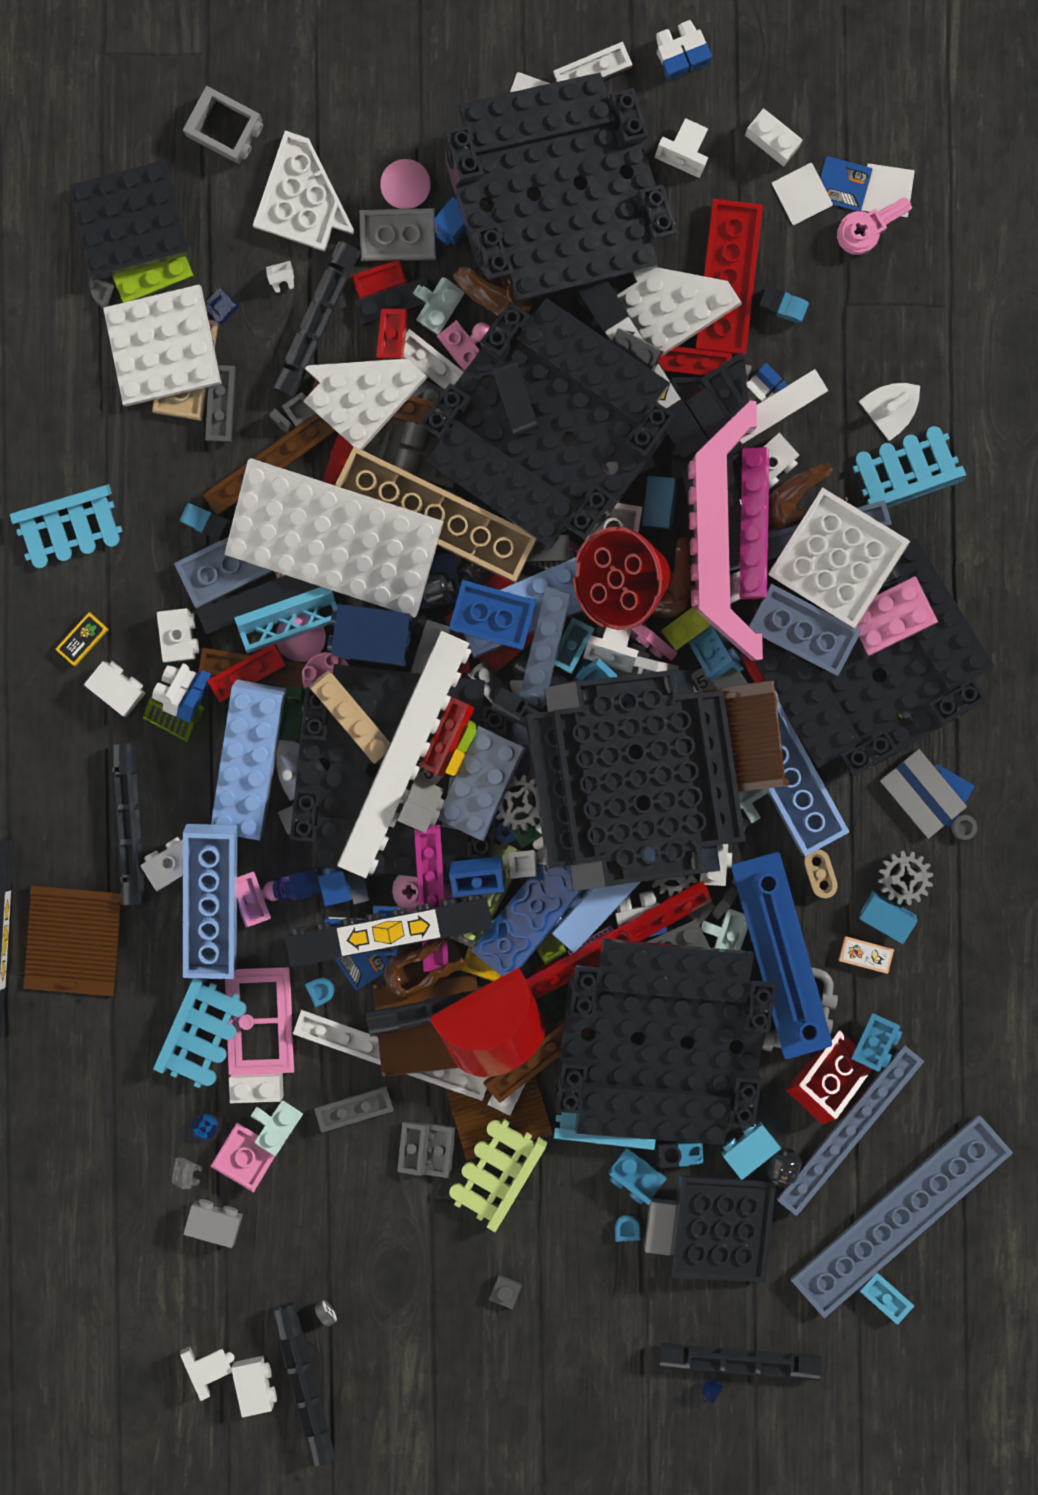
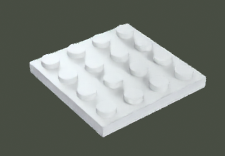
[103,285,221,406]
[768,488,910,628]

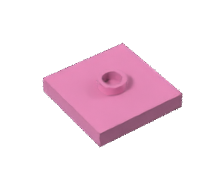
[210,1123,275,1192]

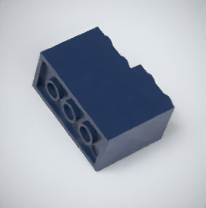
[327,604,415,668]

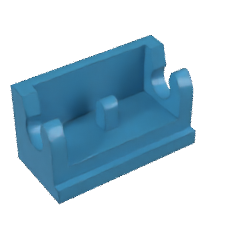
[642,476,679,531]
[859,890,917,944]

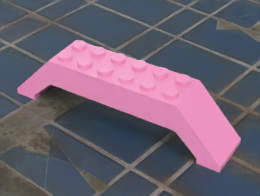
[688,401,763,661]

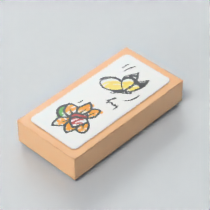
[838,936,894,974]

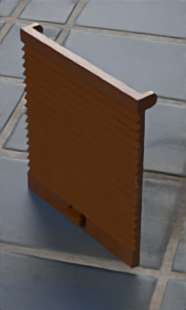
[694,681,789,792]
[24,885,121,996]
[373,975,477,1077]
[445,1076,553,1160]

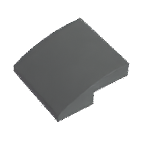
[397,1122,456,1178]

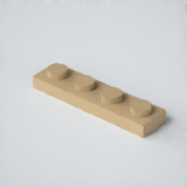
[309,670,390,764]

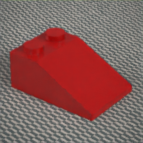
[786,1030,872,1124]

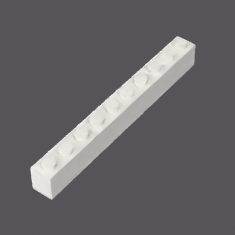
[338,631,471,878]

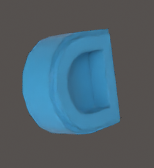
[305,978,335,1007]
[615,1214,641,1242]

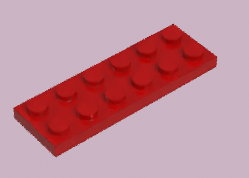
[695,199,763,356]

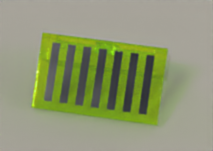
[143,695,204,742]

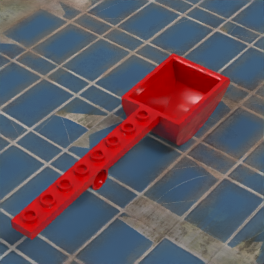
[431,881,712,1077]

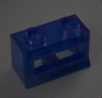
[272,869,322,902]

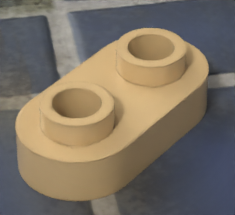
[804,849,838,898]

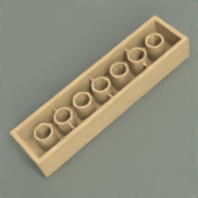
[335,446,537,583]

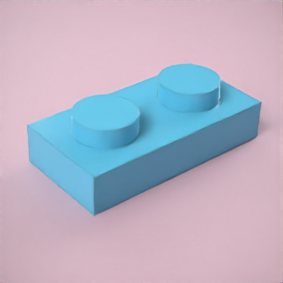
[859,1273,914,1325]

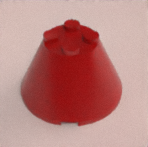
[573,527,673,630]

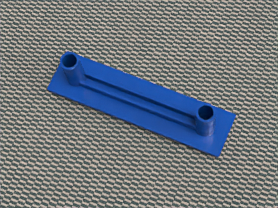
[731,852,833,1059]
[472,864,582,976]

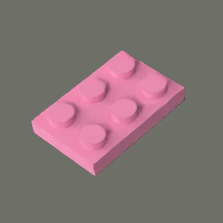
[856,576,938,656]

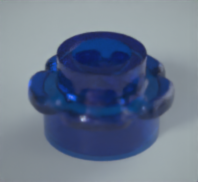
[701,1379,723,1404]

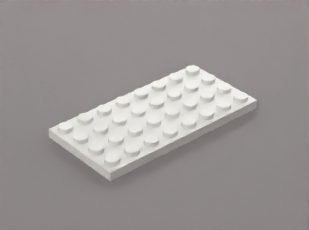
[224,458,444,617]

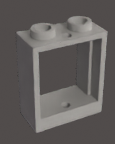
[183,86,263,164]

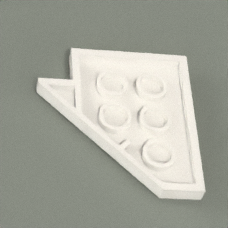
[253,131,354,252]
[617,267,742,357]
[304,359,427,450]

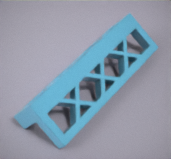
[234,587,337,653]

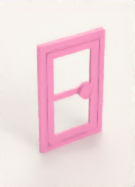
[225,967,294,1075]

